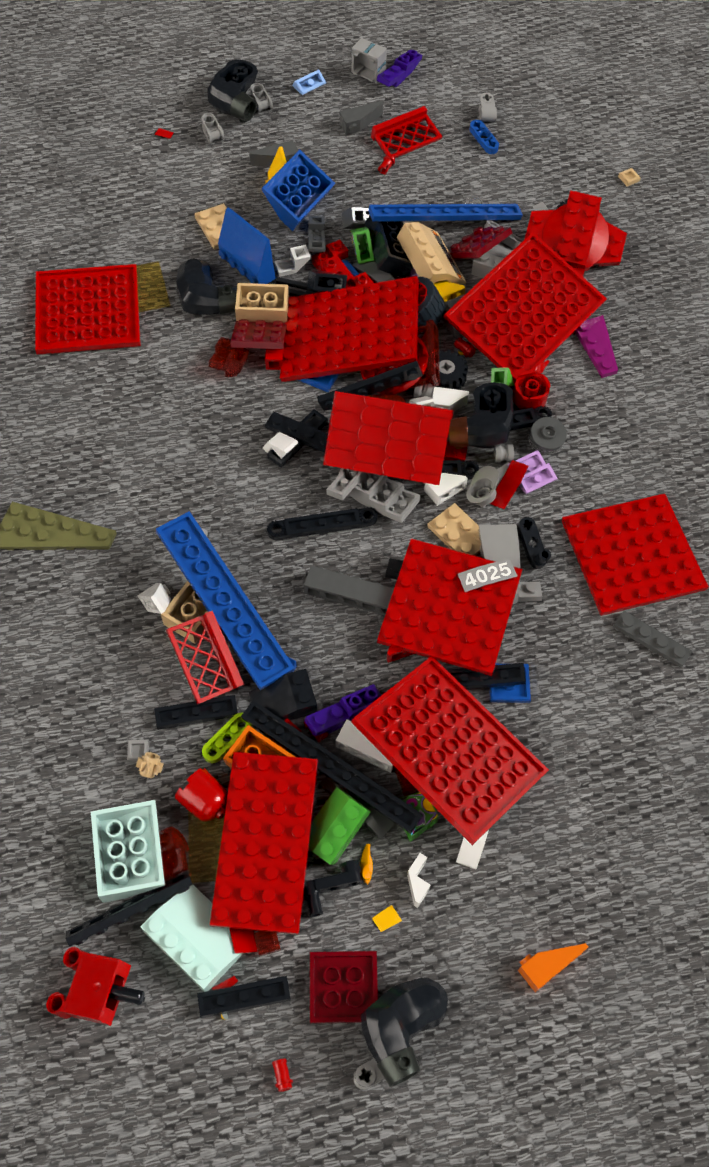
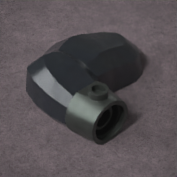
[176,258,237,315]
[361,978,448,1087]

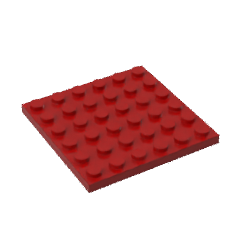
[35,264,141,355]
[561,493,709,616]
[377,539,523,676]

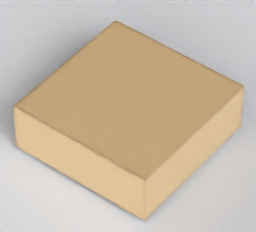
[618,168,641,186]

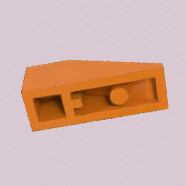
[518,943,588,993]

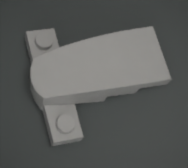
[326,468,420,523]
[478,524,543,604]

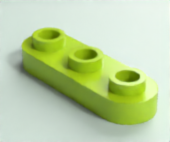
[202,713,252,763]

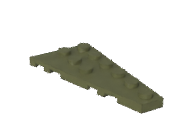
[0,501,117,550]

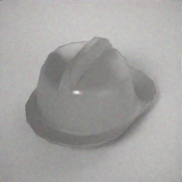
[466,466,499,508]

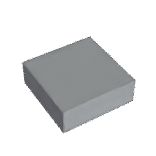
[127,739,149,762]

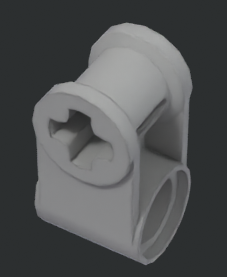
[250,83,273,113]
[478,93,497,122]
[201,113,225,143]
[353,1058,386,1090]

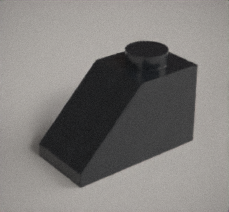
[307,270,347,292]

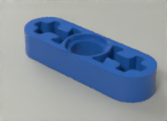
[469,120,499,154]

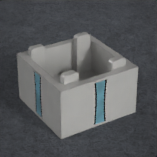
[351,38,387,83]

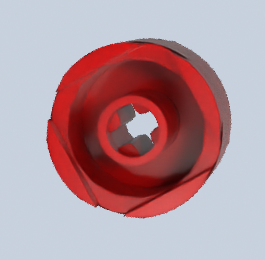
[512,371,550,412]

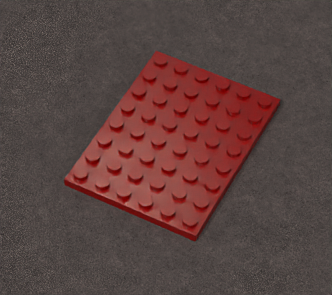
[443,232,607,383]
[280,276,419,382]
[351,657,549,846]

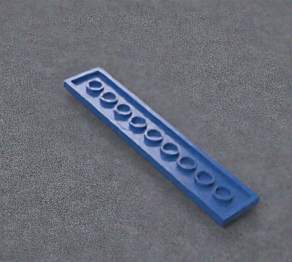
[156,511,295,690]

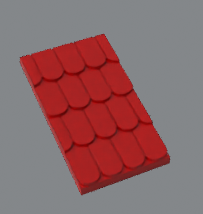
[323,391,452,485]

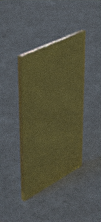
[137,261,170,312]
[188,807,226,883]

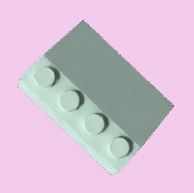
[91,800,165,903]
[140,885,243,992]

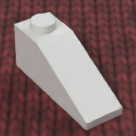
[138,583,171,614]
[336,720,393,773]

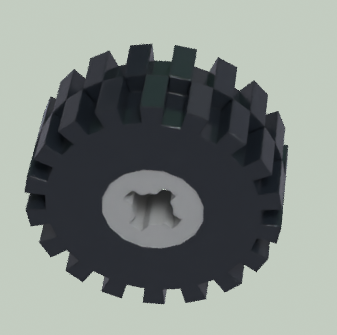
[423,350,468,390]

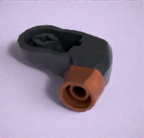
[449,382,514,449]

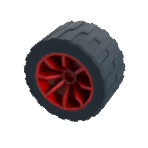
[418,276,445,334]

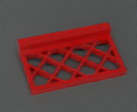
[371,106,442,158]
[166,610,244,705]

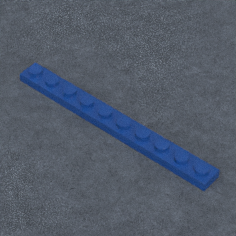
[368,204,523,222]

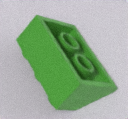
[309,787,371,865]

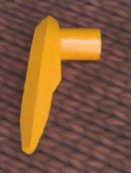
[360,844,373,885]

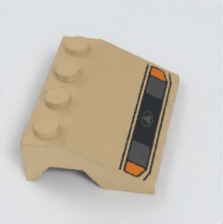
[397,222,466,285]

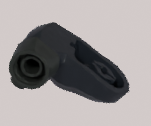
[207,59,258,123]

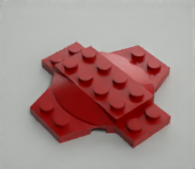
[524,190,627,276]

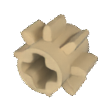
[136,752,164,778]

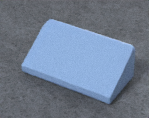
[292,69,326,95]

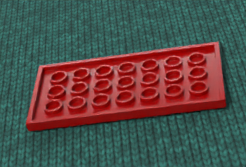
[210,752,318,935]

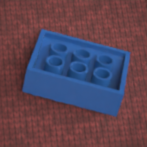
[261,150,335,231]
[218,207,276,284]

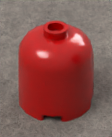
[175,768,228,822]

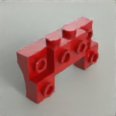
[312,239,374,288]

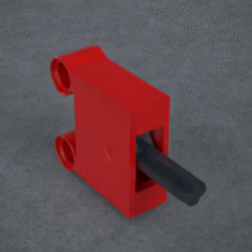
[46,947,145,1026]

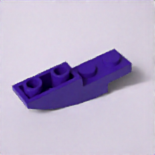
[377,49,423,87]
[304,684,381,737]

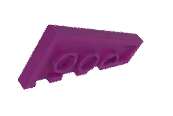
[575,315,618,378]

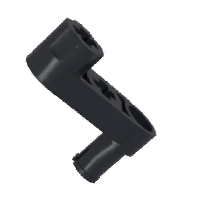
[517,517,551,569]
[303,860,364,917]

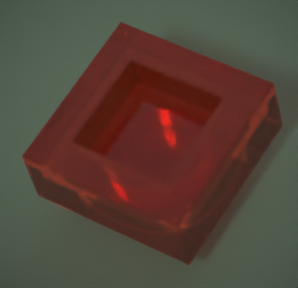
[254,931,281,957]

